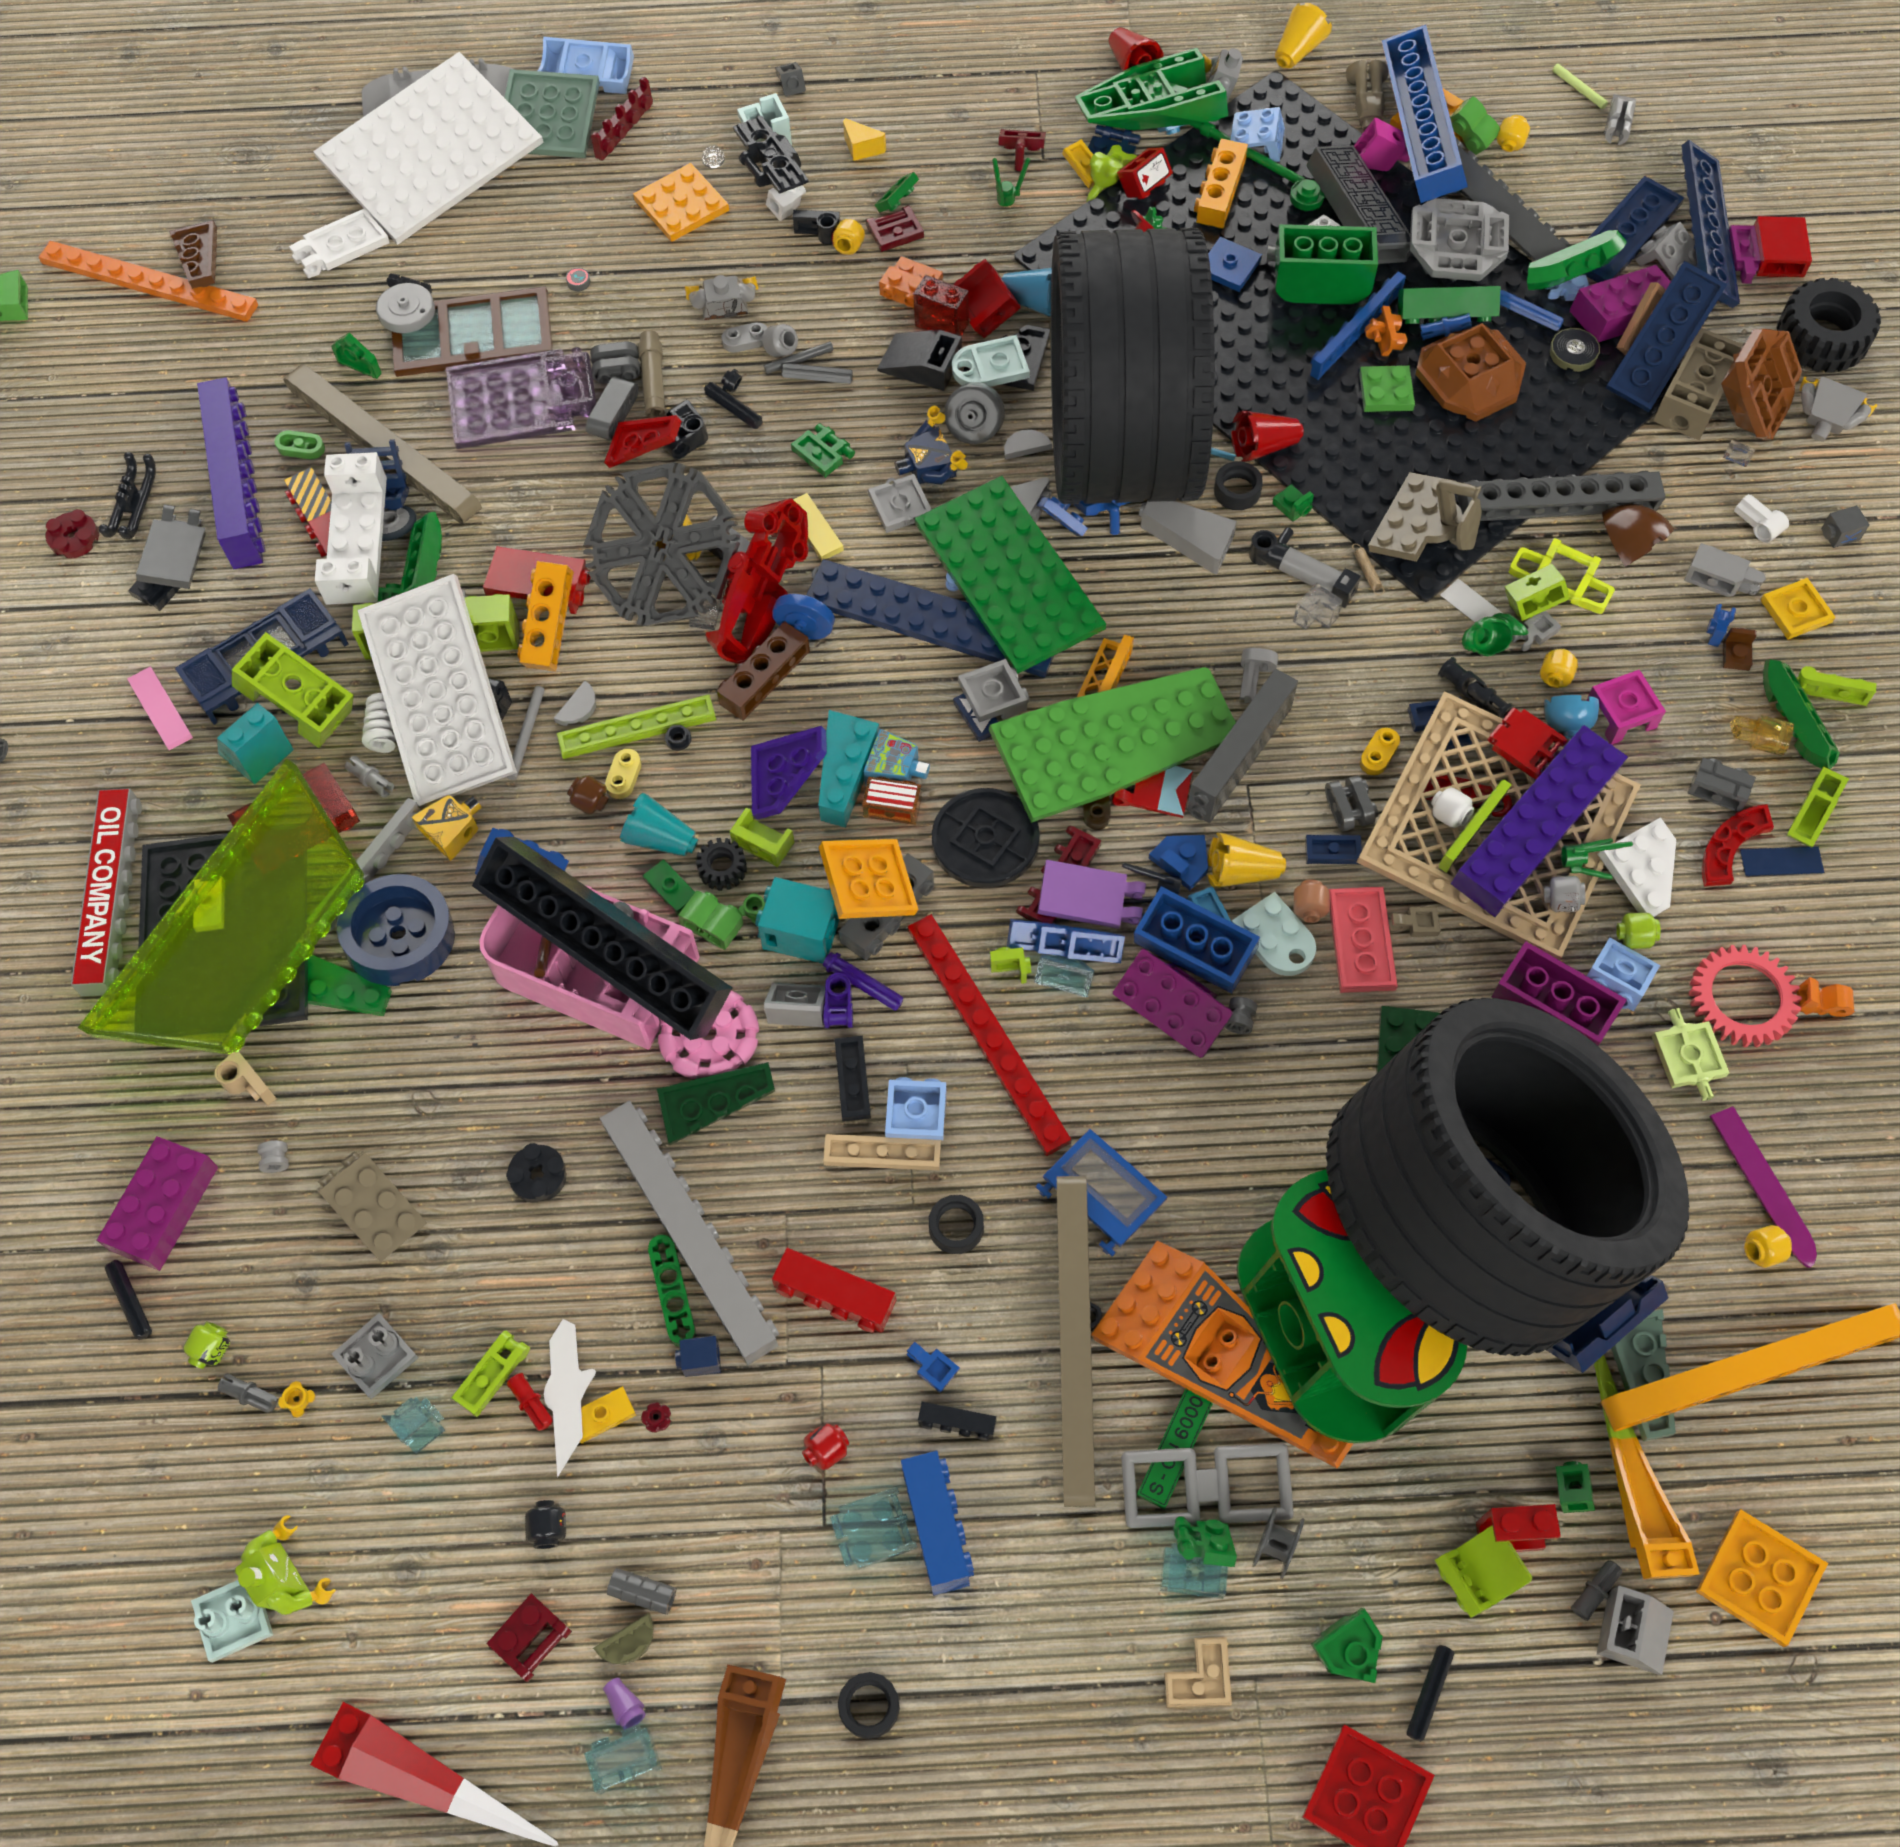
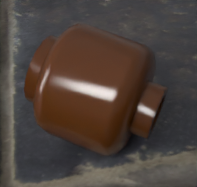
[567,775,609,815]

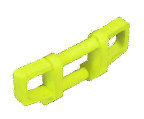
[1508,538,1615,614]

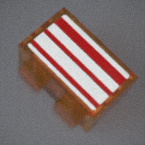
[862,777,922,825]

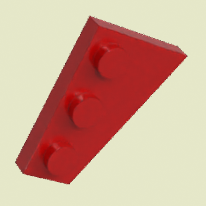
[604,415,682,468]

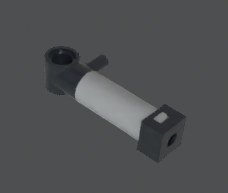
[1249,527,1361,608]

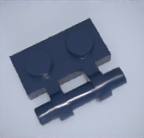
[1088,125,1141,155]

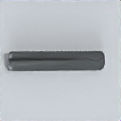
[782,363,853,384]

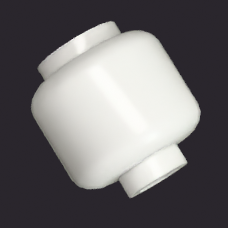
[1431,787,1474,828]

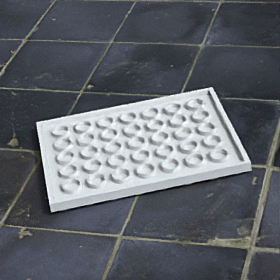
[313,52,544,245]

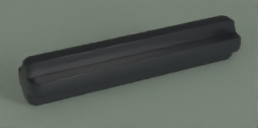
[704,382,763,429]
[105,1260,152,1340]
[1406,1645,1454,1742]

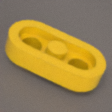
[1360,728,1400,776]

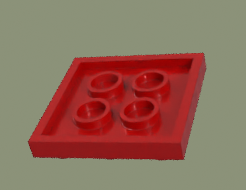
[1301,1724,1435,1847]

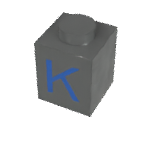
[1821,505,1870,548]

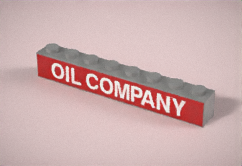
[71,788,142,996]

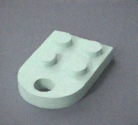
[952,335,1030,387]
[1232,892,1316,976]

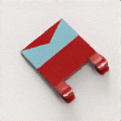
[1112,766,1193,818]

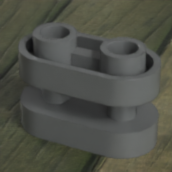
[590,341,641,384]
[1325,775,1378,832]

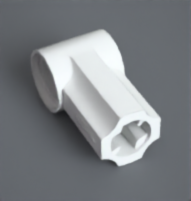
[1734,494,1789,543]

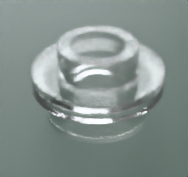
[702,146,725,168]

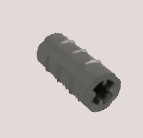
[607,1568,677,1615]

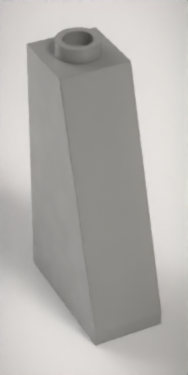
[1139,501,1237,574]

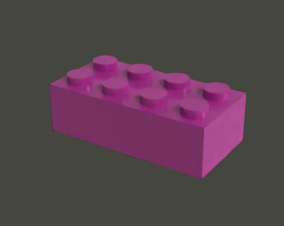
[1570,265,1671,343]
[1491,941,1627,1046]
[96,1136,218,1271]

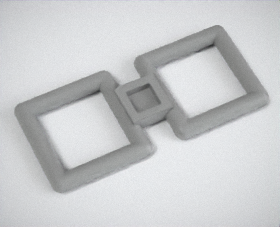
[1121,1443,1294,1528]

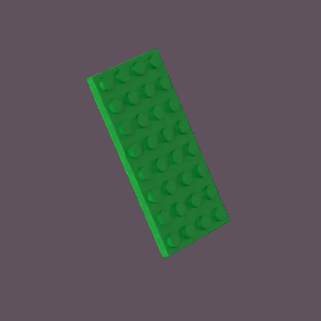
[915,476,1106,674]

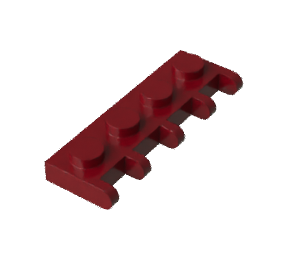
[591,77,653,161]
[1016,825,1102,924]

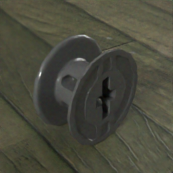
[1252,1506,1305,1579]

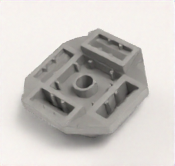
[1410,198,1509,282]

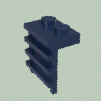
[344,439,410,510]

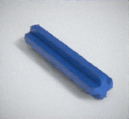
[1500,290,1564,331]

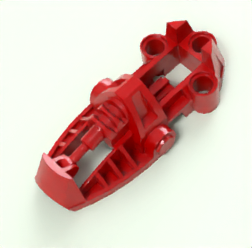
[705,498,808,663]

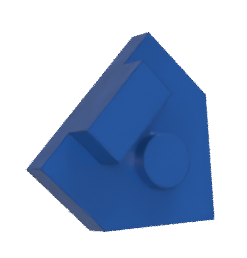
[1149,835,1208,891]

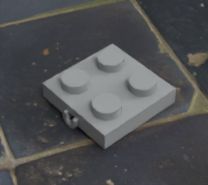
[868,474,932,533]

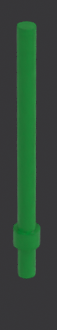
[1189,122,1306,183]

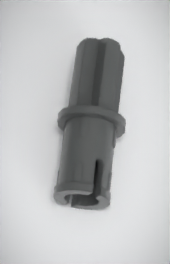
[218,1373,278,1413]
[1571,1560,1623,1621]

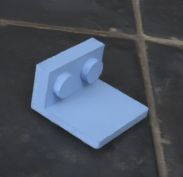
[1230,107,1285,162]

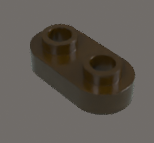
[1083,795,1111,830]

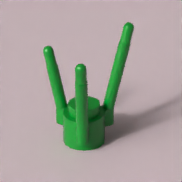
[992,158,1030,207]
[1561,838,1633,880]

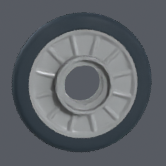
[382,505,417,541]

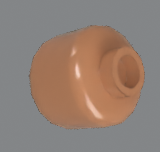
[1294,880,1330,923]

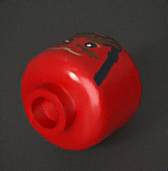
[802,1423,849,1470]

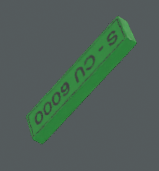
[1137,1389,1213,1510]

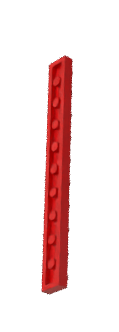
[907,914,1072,1157]

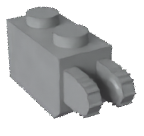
[1684,543,1766,597]

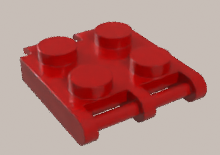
[1487,708,1567,779]

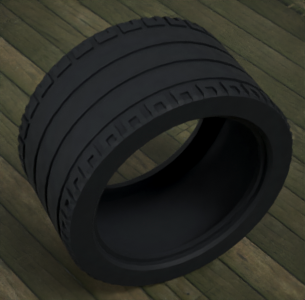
[1051,228,1215,504]
[1326,998,1690,1356]

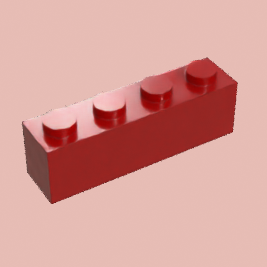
[772,1247,897,1333]

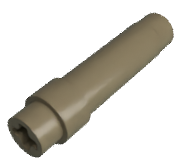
[638,330,665,418]

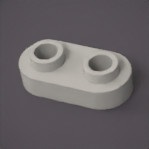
[721,322,767,353]

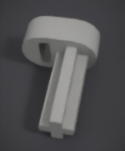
[1239,648,1279,703]

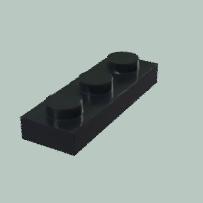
[834,1035,871,1122]

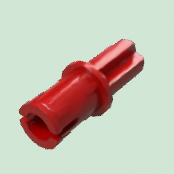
[506,1373,553,1431]

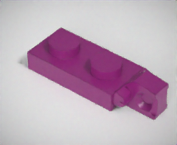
[1729,225,1761,284]

